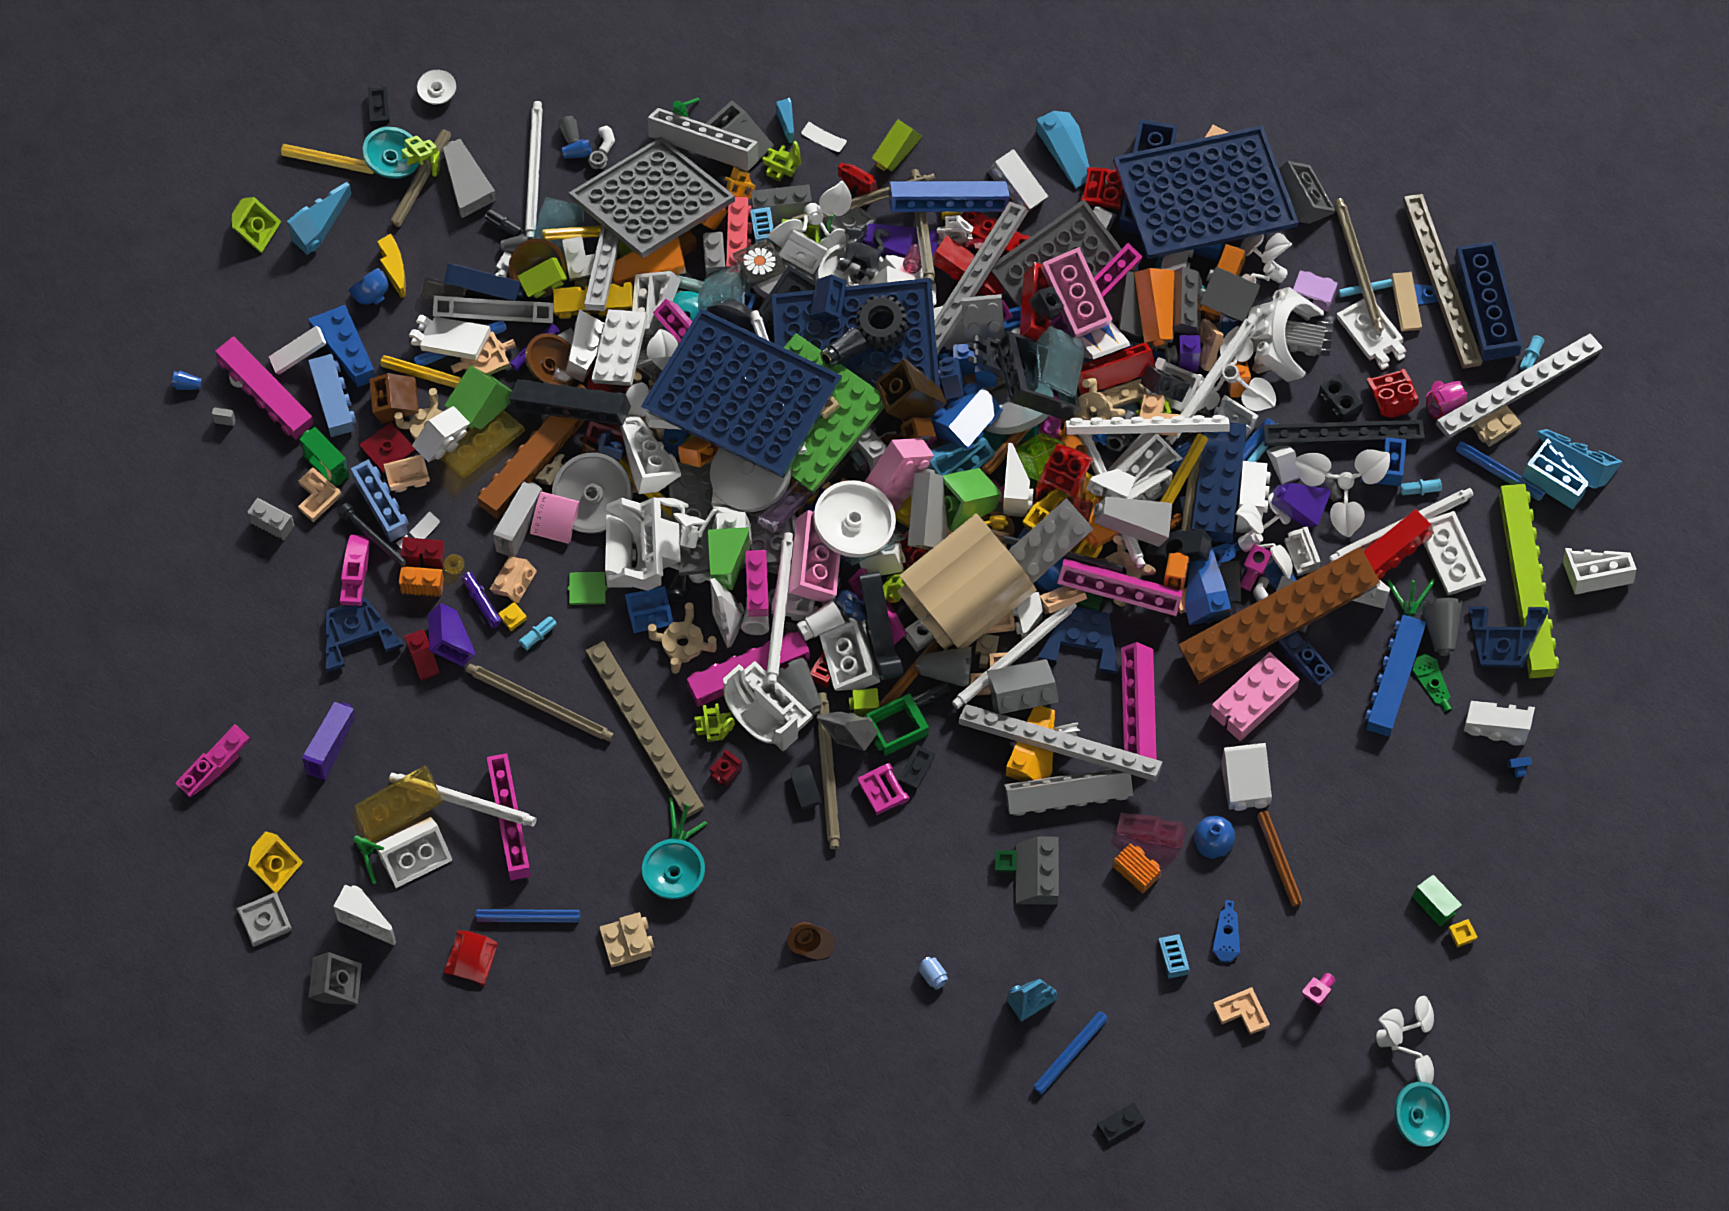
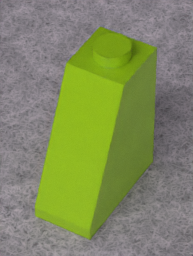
[872,119,923,172]

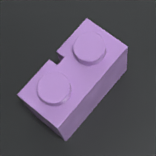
[1293,271,1338,312]

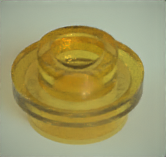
[444,554,464,574]

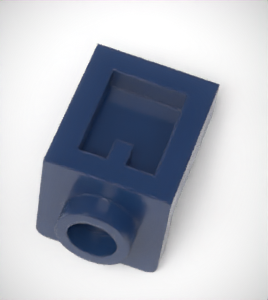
[597,430,627,460]

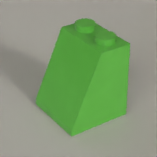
[445,365,512,430]
[943,468,1002,532]
[708,527,750,590]

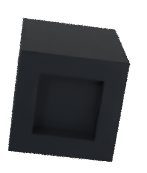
[1029,286,1064,321]

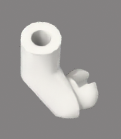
[598,126,615,155]
[1253,577,1269,602]

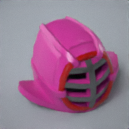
[1426,381,1467,420]

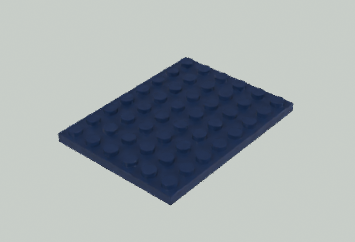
[1113,125,1299,259]
[772,278,940,390]
[641,308,842,478]

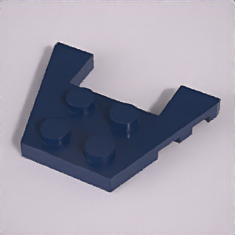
[326,597,404,673]
[1469,606,1548,668]
[1039,607,1118,674]

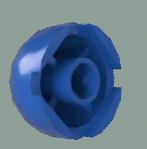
[348,268,388,305]
[1193,816,1235,859]

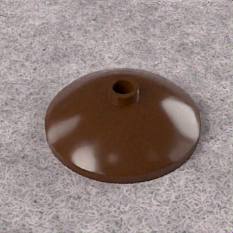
[508,238,567,298]
[525,333,577,386]

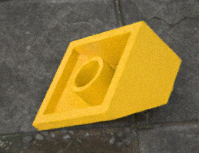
[248,831,303,893]

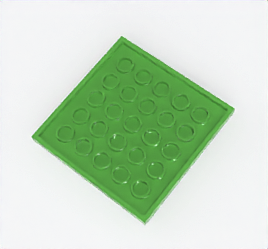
[784,333,885,493]

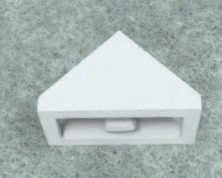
[1266,446,1300,485]

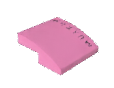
[530,492,579,543]

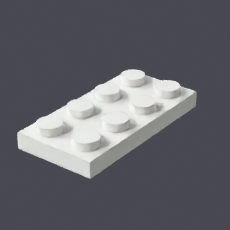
[592,310,648,386]
[1423,511,1486,596]

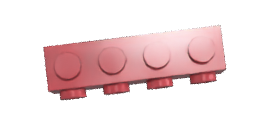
[726,197,752,278]

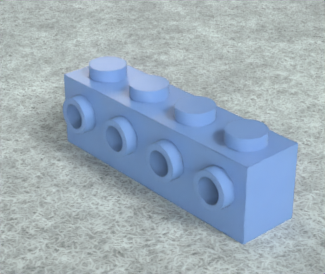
[309,354,356,437]
[351,460,409,542]

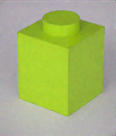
[849,688,879,717]

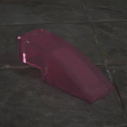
[1117,813,1187,848]

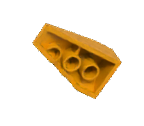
[1006,706,1055,782]

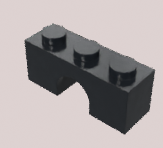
[1145,529,1212,564]

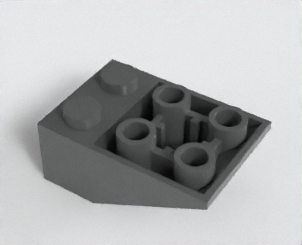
[706,100,774,161]

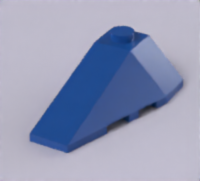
[1185,546,1231,626]

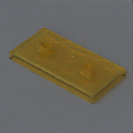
[440,410,525,479]
[354,765,443,842]

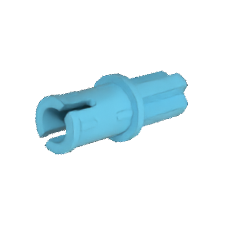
[1520,335,1544,371]
[1400,479,1442,495]
[519,617,557,650]

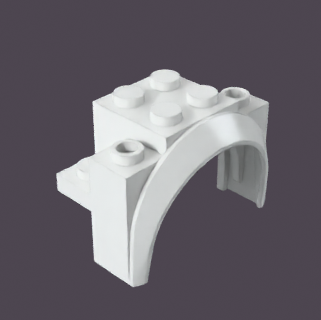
[1248,287,1324,382]
[606,497,680,591]
[723,661,813,751]

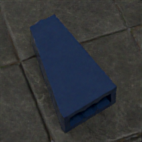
[443,263,525,301]

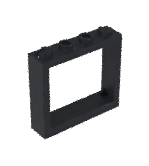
[997,331,1081,421]

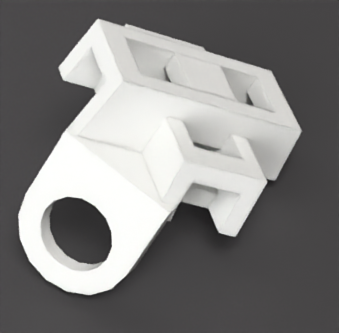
[937,215,973,246]

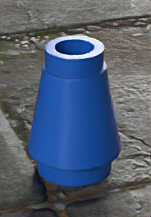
[562,139,592,159]
[171,370,202,390]

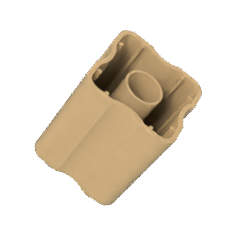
[897,513,1037,650]

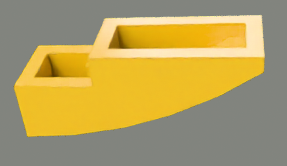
[377,234,406,298]

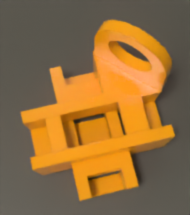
[725,166,756,199]

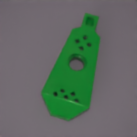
[1412,654,1452,712]

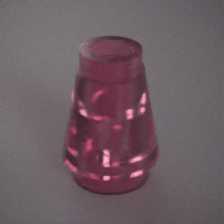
[903,244,922,273]

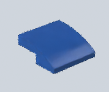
[625,586,673,633]

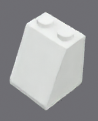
[1221,743,1272,811]

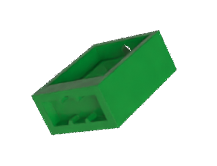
[299,427,350,487]
[866,693,929,756]

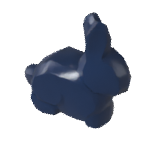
[835,589,866,622]

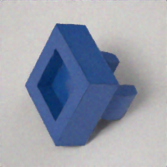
[1506,757,1532,778]

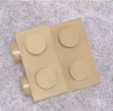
[1470,406,1522,447]
[600,912,654,968]

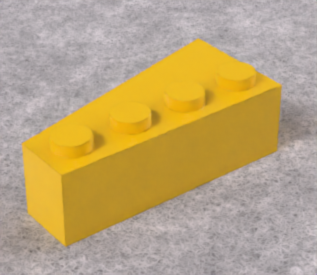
[553,282,634,319]

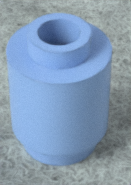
[919,957,949,990]

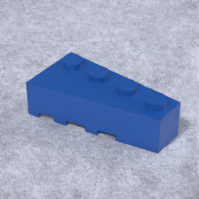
[308,305,375,387]

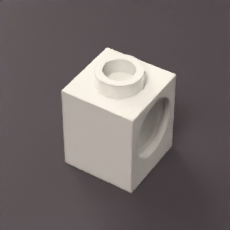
[905,616,934,652]

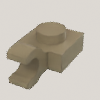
[535,454,568,485]
[975,634,999,670]

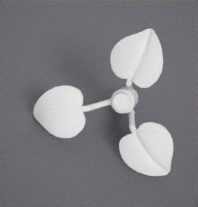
[768,181,851,251]
[1240,233,1292,283]
[1198,326,1276,411]
[625,329,679,417]
[1295,450,1390,537]
[1236,493,1292,579]
[658,498,739,548]
[1377,996,1434,1084]

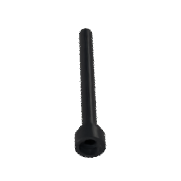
[338,503,406,567]

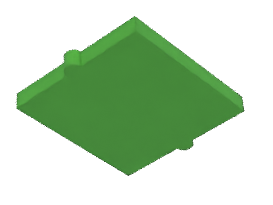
[568,572,607,605]

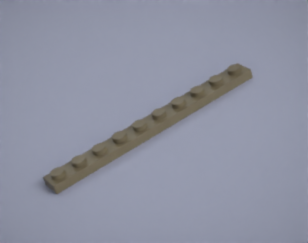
[1402,194,1483,369]
[586,641,704,818]

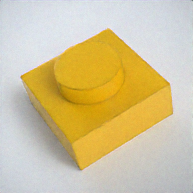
[498,602,527,631]
[1448,919,1477,948]

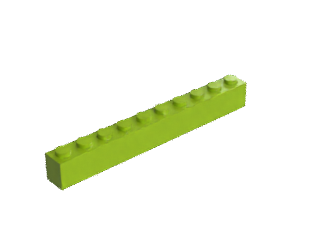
[1498,484,1559,679]

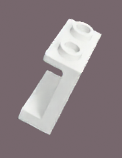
[1145,357,1204,412]

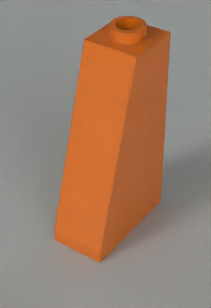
[611,237,686,287]
[1201,244,1246,321]
[1134,268,1174,346]

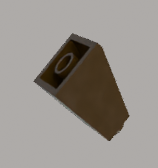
[875,359,947,422]

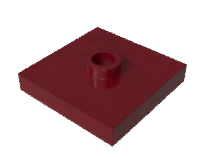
[359,422,416,475]

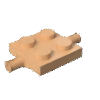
[451,331,516,375]

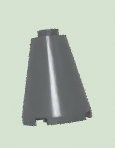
[1421,598,1462,656]
[916,647,972,688]
[776,658,822,717]

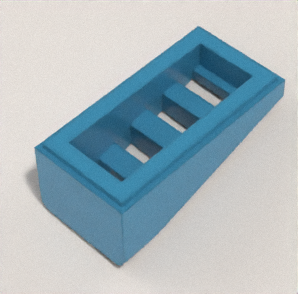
[776,98,794,143]
[750,207,775,244]
[1159,934,1190,979]

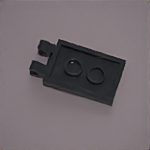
[758,265,816,343]
[968,335,1038,391]

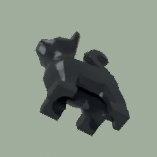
[836,224,890,281]

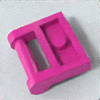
[857,763,910,815]

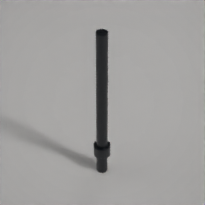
[1003,535,1123,573]

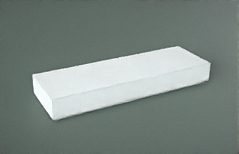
[269,326,326,374]

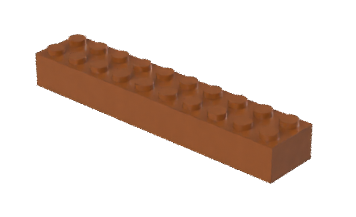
[1179,547,1380,683]

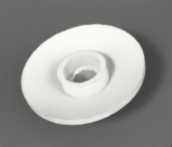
[417,70,456,104]

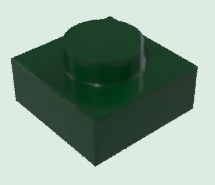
[1078,591,1104,611]
[995,850,1017,873]

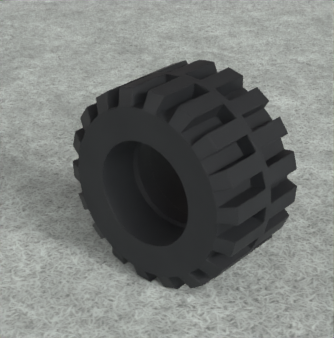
[856,295,908,351]

